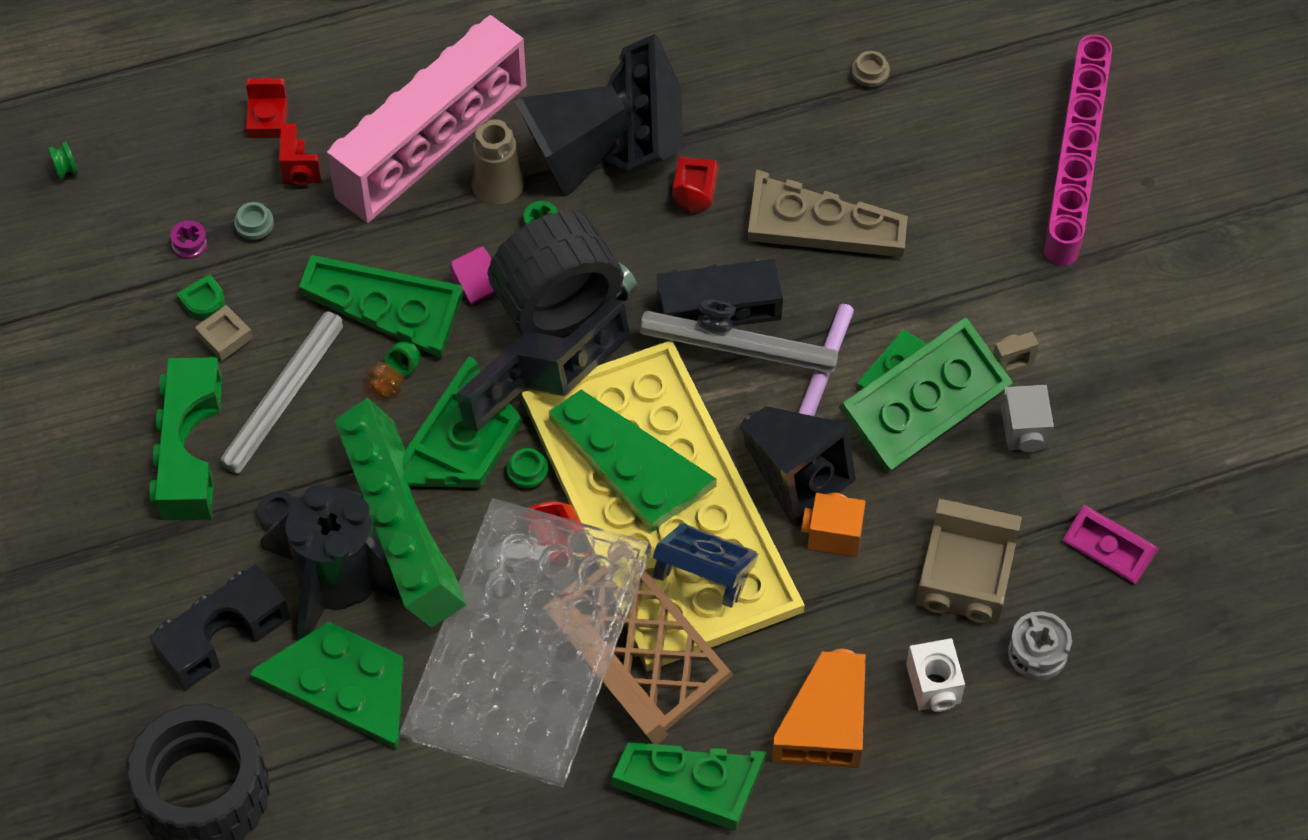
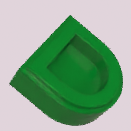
[176,274,225,321]

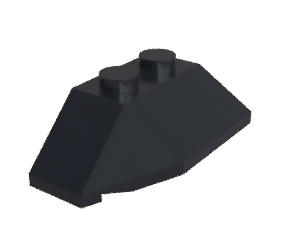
[603,34,684,174]

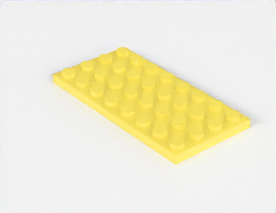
[522,340,804,672]

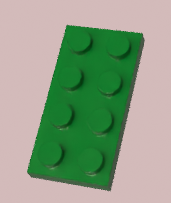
[838,317,1013,473]

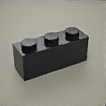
[657,259,783,326]

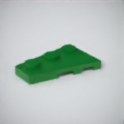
[611,742,766,831]

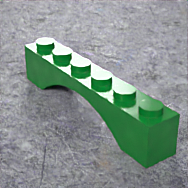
[334,398,467,628]

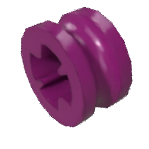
[170,221,207,259]

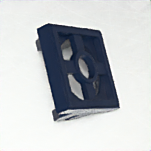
[652,523,759,608]

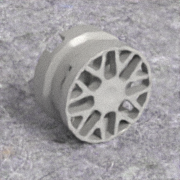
[1008,611,1072,680]

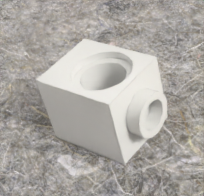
[906,638,965,712]

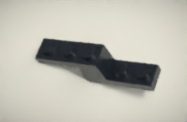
[456,299,630,431]

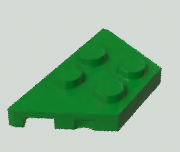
[403,357,521,488]
[250,622,404,750]

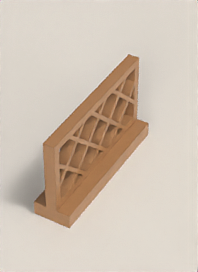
[543,548,733,744]

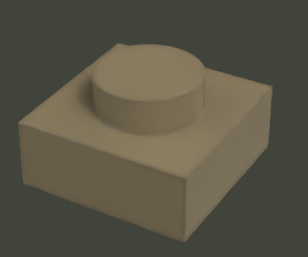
[195,305,253,361]
[993,332,1039,375]

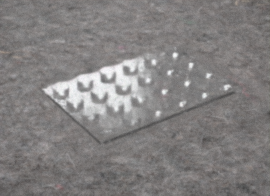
[399,498,652,788]

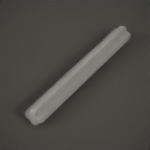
[220,311,343,474]
[640,311,838,373]

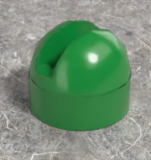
[385,342,421,377]

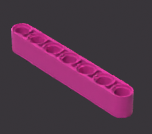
[1044,35,1112,266]

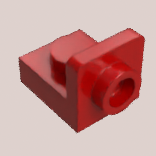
[246,77,288,138]
[279,124,321,185]

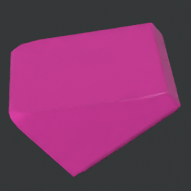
[450,247,496,306]

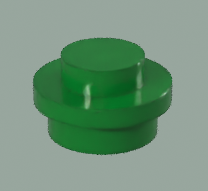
[507,448,548,488]

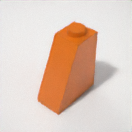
[772,649,866,768]

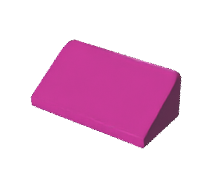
[1062,505,1159,584]

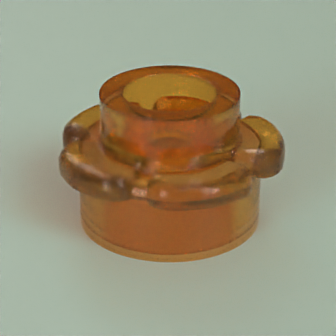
[366,361,405,397]

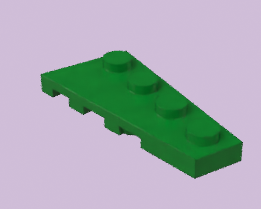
[299,255,464,359]
[549,389,717,532]

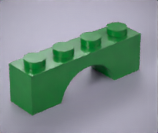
[150,357,223,520]

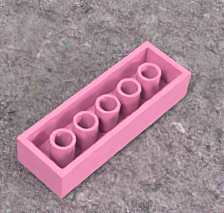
[327,15,527,223]

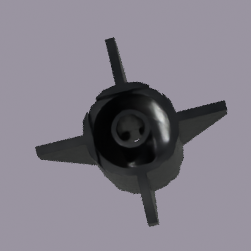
[260,484,402,641]

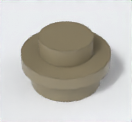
[852,51,890,87]

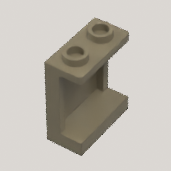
[915,498,1022,624]

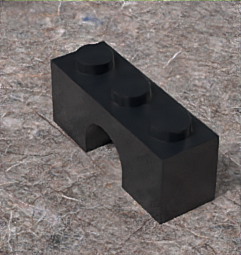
[149,564,291,691]

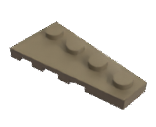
[748,169,908,257]

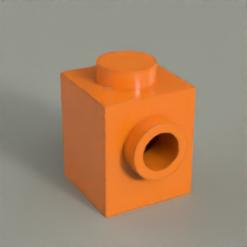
[801,493,866,557]

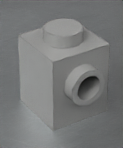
[1001,385,1054,452]

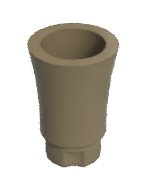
[471,120,525,205]

